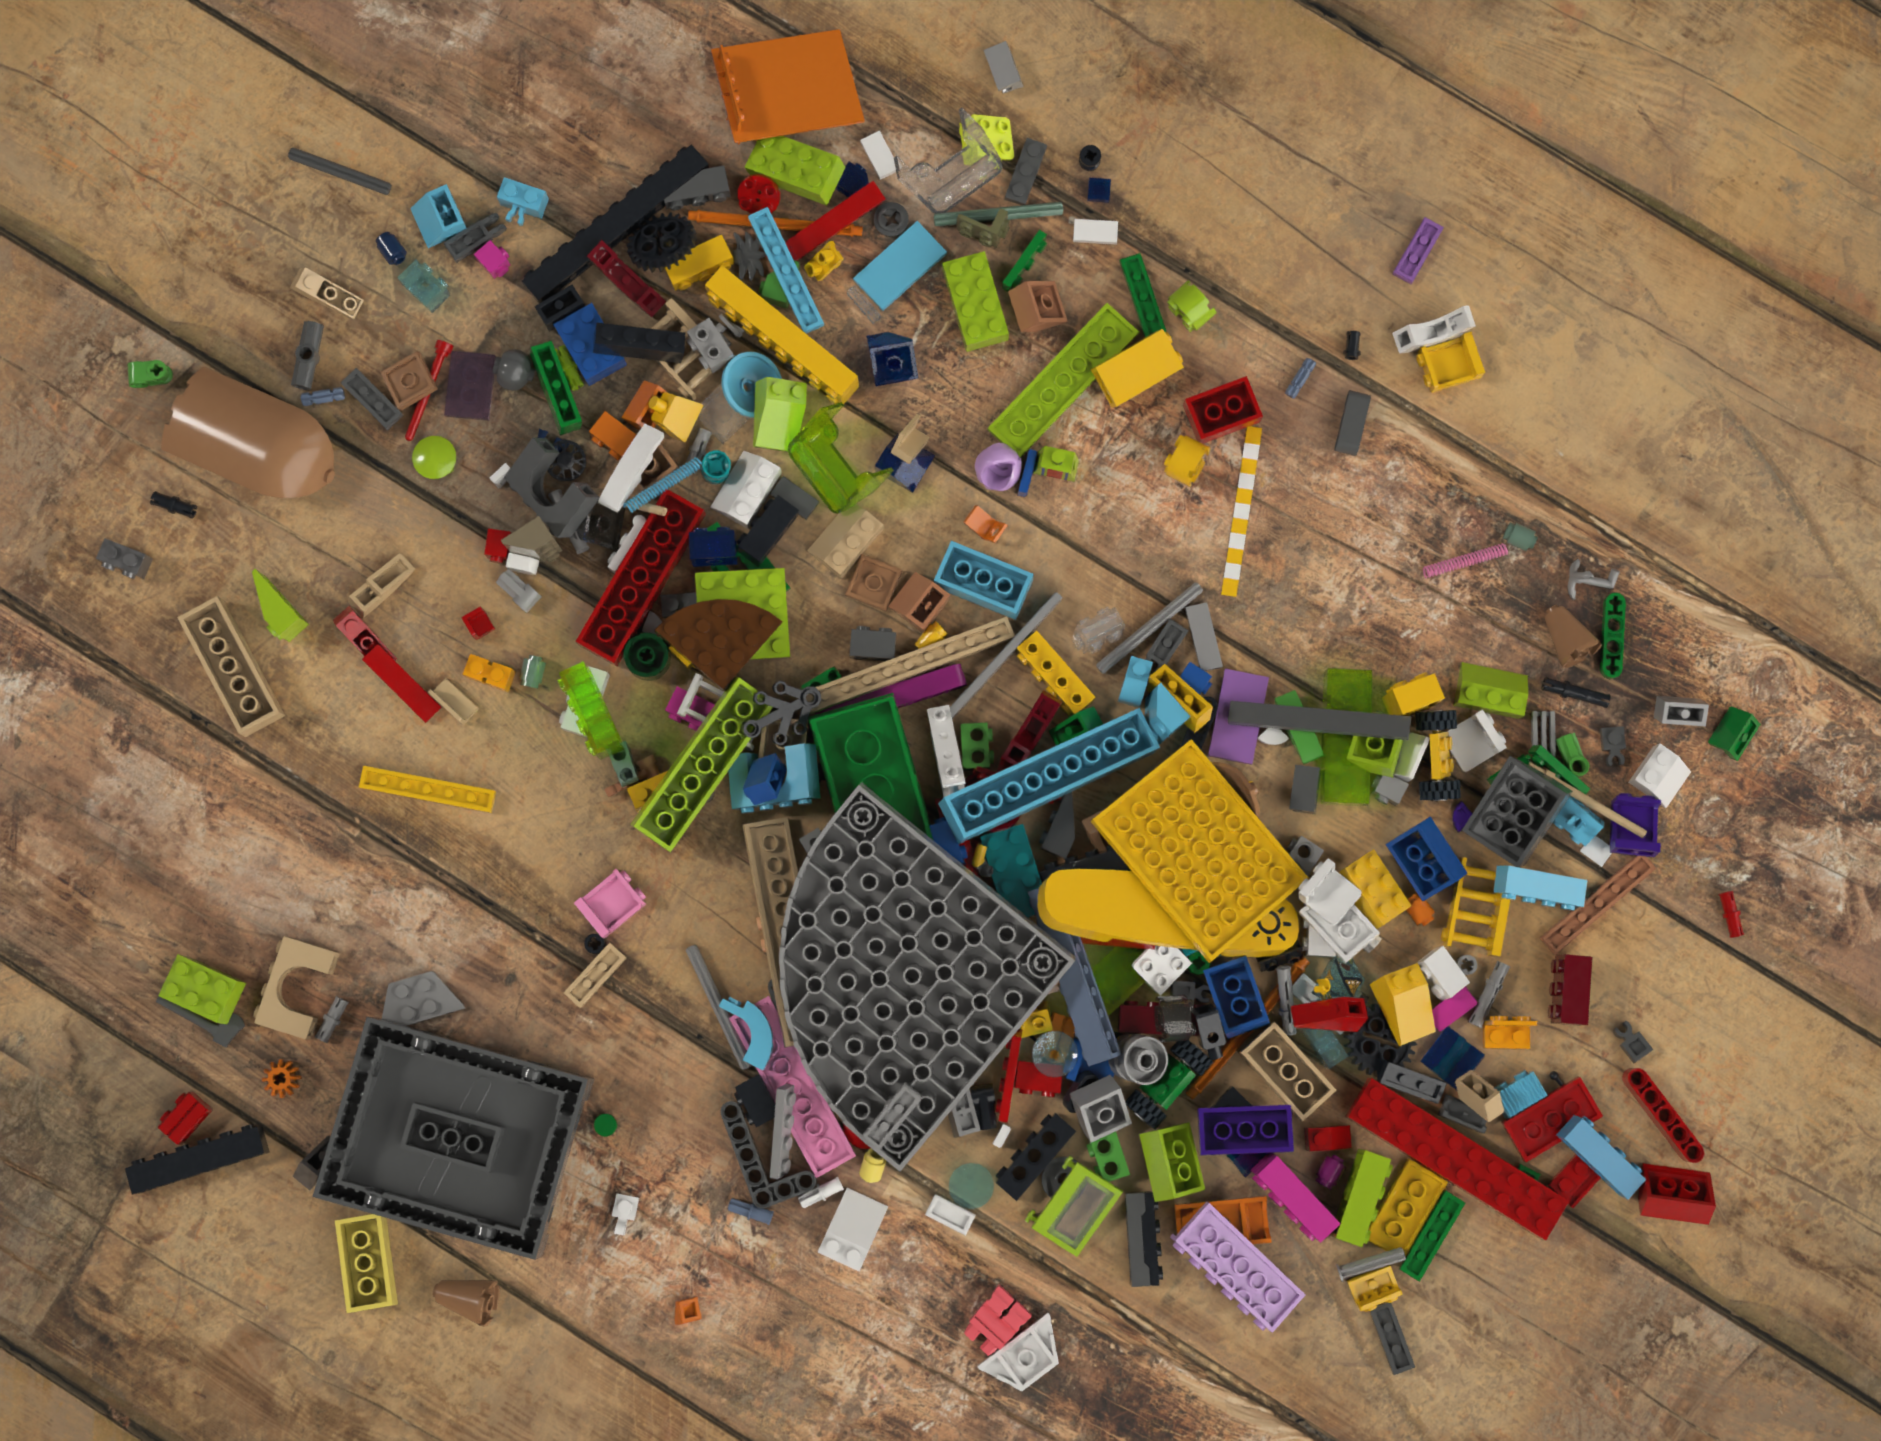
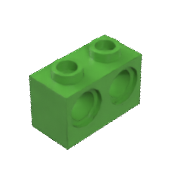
[960,723,994,771]
[1086,1131,1130,1182]

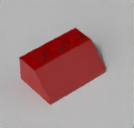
[1638,1163,1716,1225]

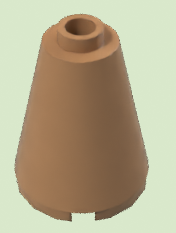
[1544,605,1602,668]
[433,1280,500,1327]

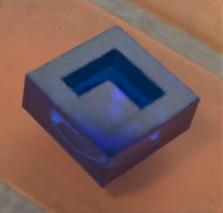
[1087,177,1111,203]

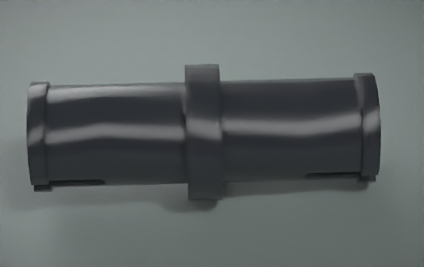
[150,491,197,519]

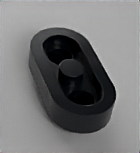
[1063,1070,1099,1113]

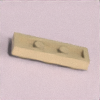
[564,943,627,1008]

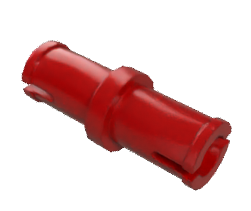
[1718,891,1745,938]

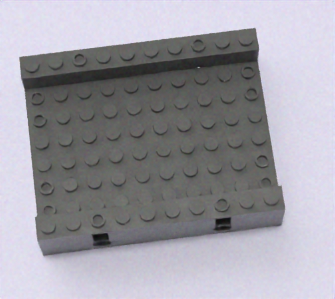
[312,1017,594,1260]

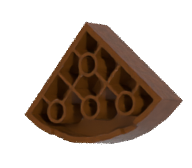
[654,599,782,691]

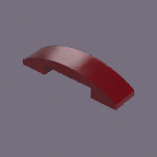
[587,240,666,318]

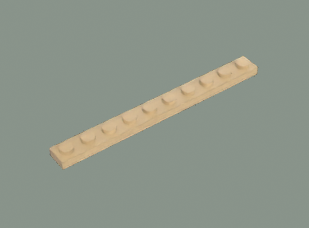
[806,616,1015,715]

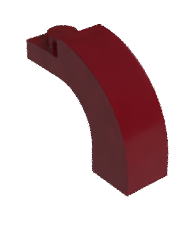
[1001,690,1063,765]

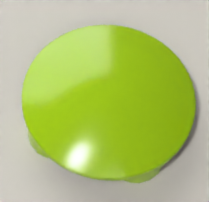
[412,436,456,479]

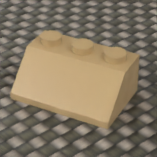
[807,501,884,579]

